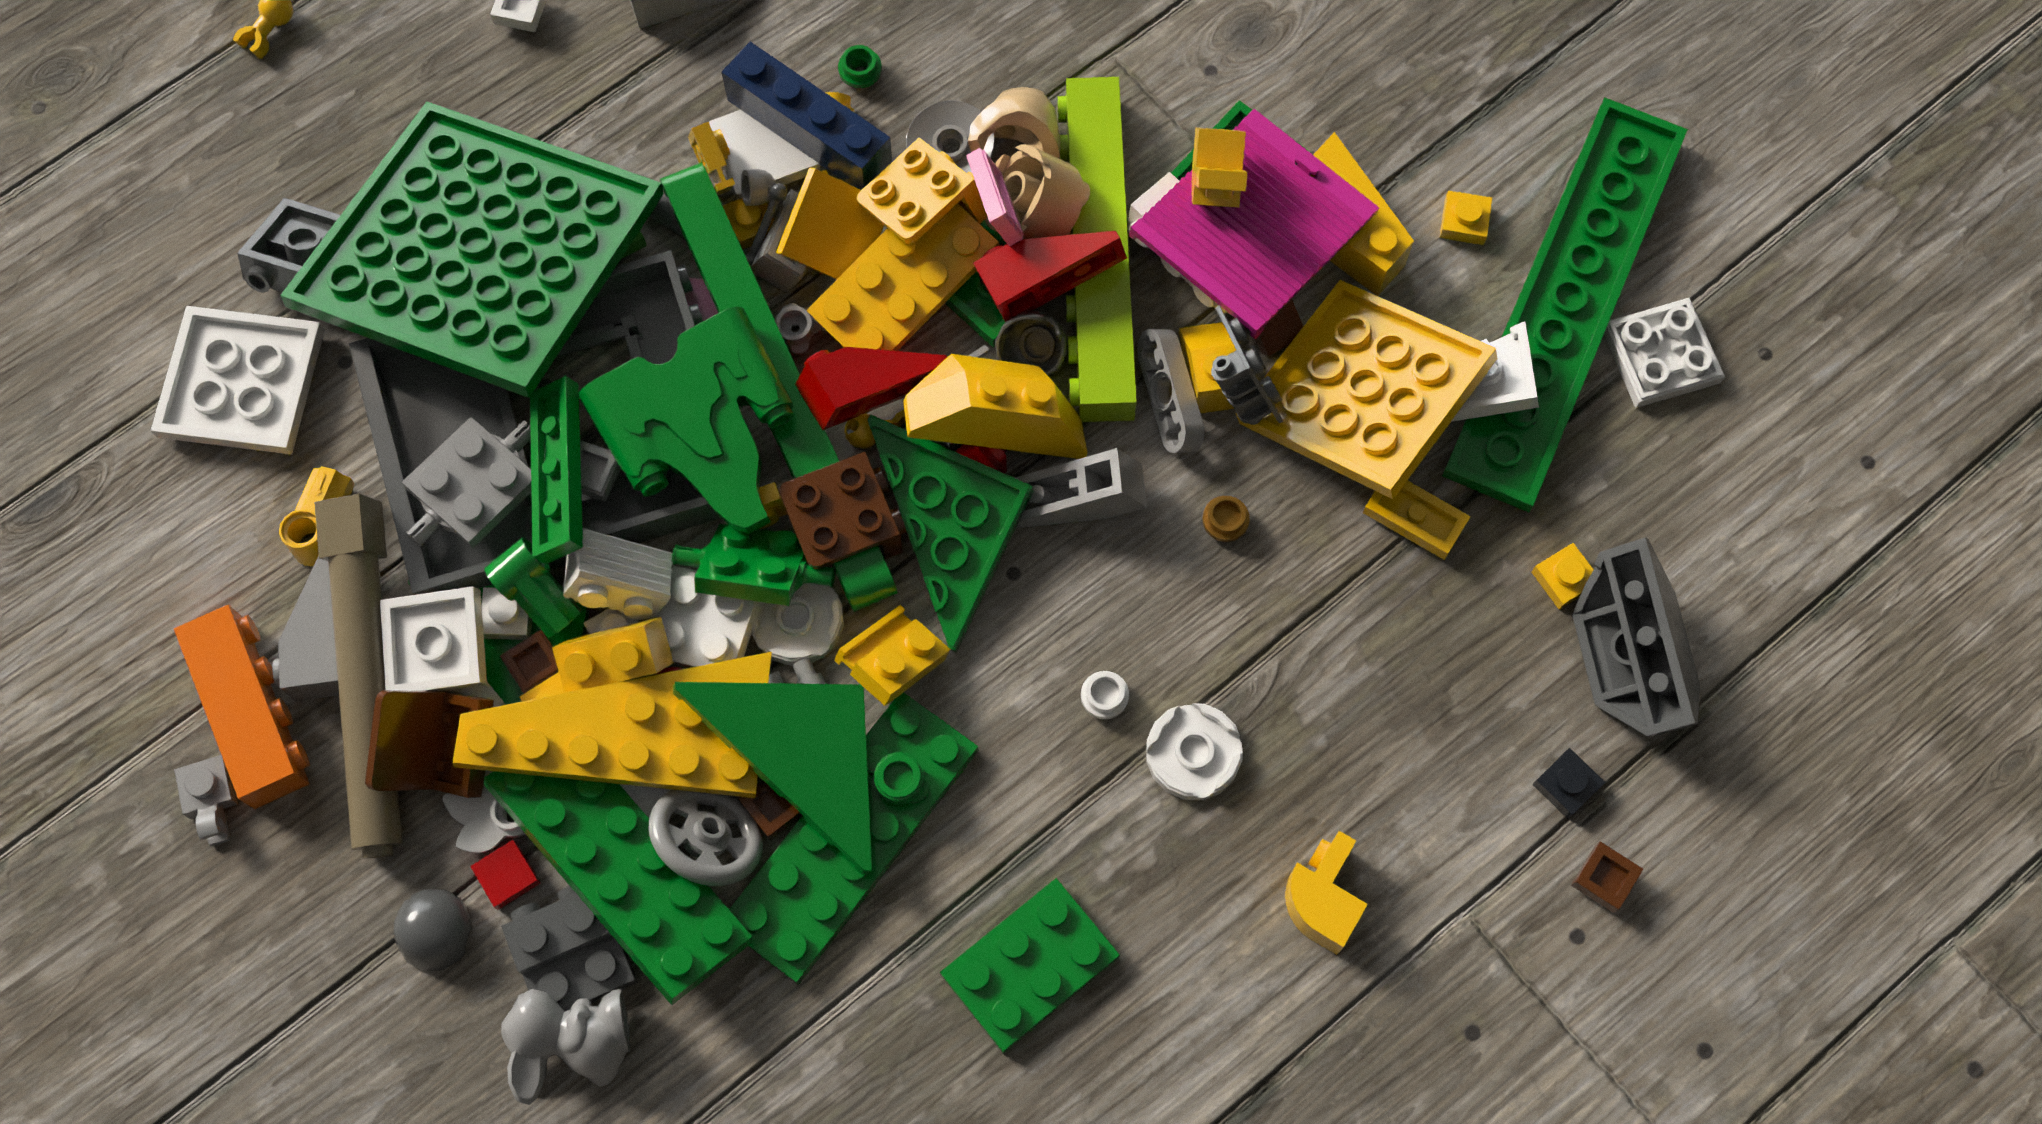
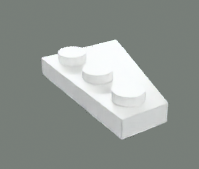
[1451,321,1539,422]

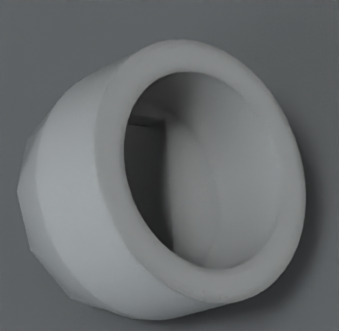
[741,169,776,206]

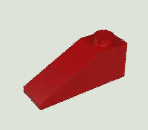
[973,231,1127,322]
[795,347,947,430]

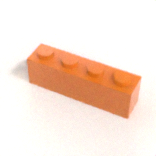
[174,604,310,809]

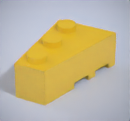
[1310,132,1414,296]

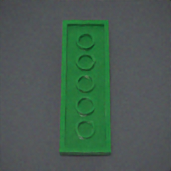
[729,692,979,985]
[484,771,753,1005]

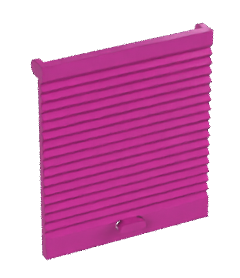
[1129,109,1379,339]

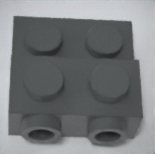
[237,198,340,293]
[501,886,638,1011]

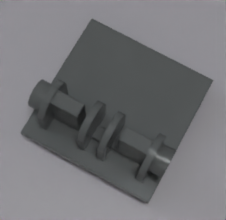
[1211,305,1283,425]

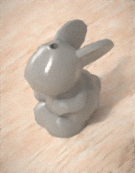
[501,989,631,1105]

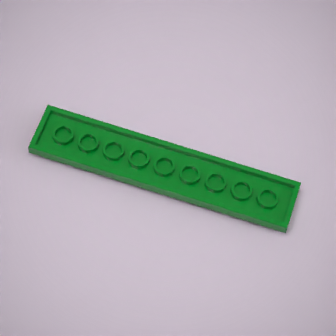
[1442,97,1688,513]

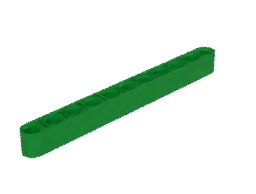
[660,162,898,612]

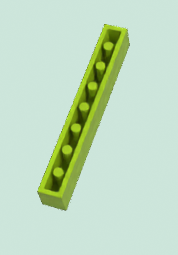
[1057,77,1136,422]

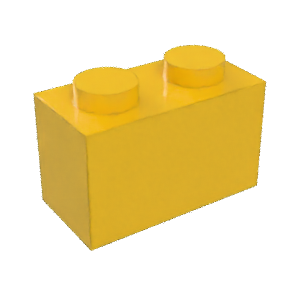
[552,617,674,693]

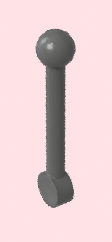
[746,183,787,267]

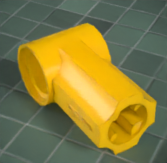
[279,466,355,567]

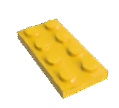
[806,203,1000,351]

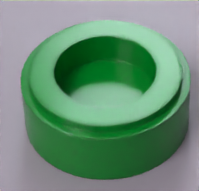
[874,752,924,804]

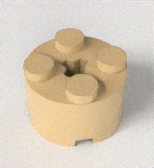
[985,144,1090,239]

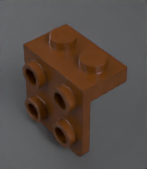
[779,452,907,569]
[365,690,494,798]

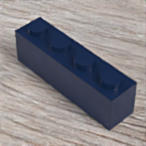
[721,41,892,190]

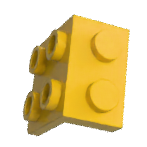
[857,138,988,244]

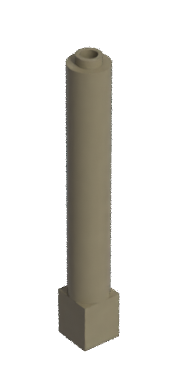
[314,494,403,859]

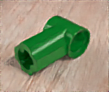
[484,538,582,638]

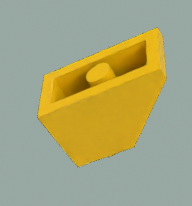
[1179,322,1236,413]

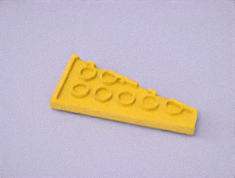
[453,652,772,798]

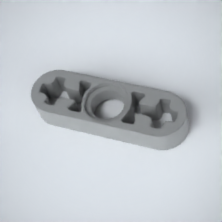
[1137,329,1204,453]

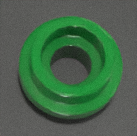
[838,45,882,88]

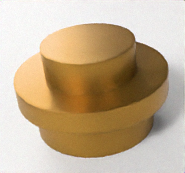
[1202,496,1250,542]

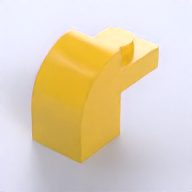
[1192,127,1247,208]
[1285,831,1368,955]

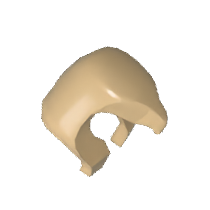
[968,87,1060,159]

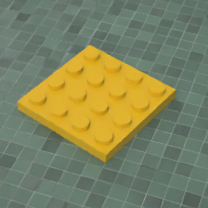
[1236,280,1498,499]

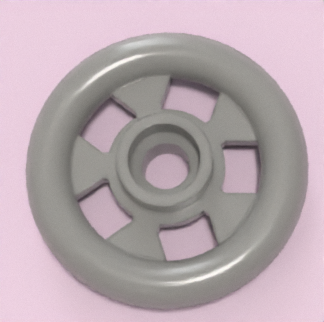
[648,789,763,886]

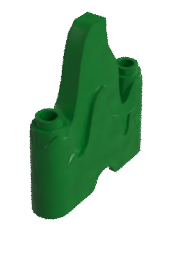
[578,307,794,534]

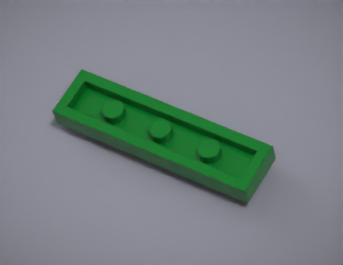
[530,376,583,564]

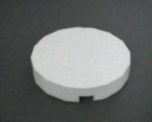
[752,583,844,666]
[1146,703,1243,800]

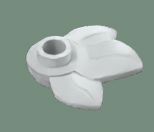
[443,771,525,853]

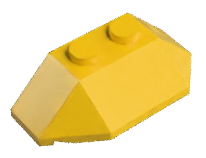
[903,354,1088,459]

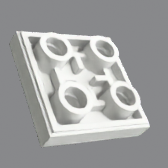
[709,110,821,200]
[1604,298,1725,408]

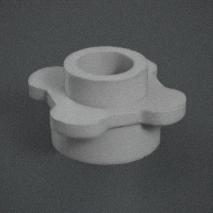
[776,303,822,355]

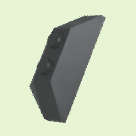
[1572,537,1700,737]

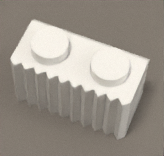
[563,528,673,620]

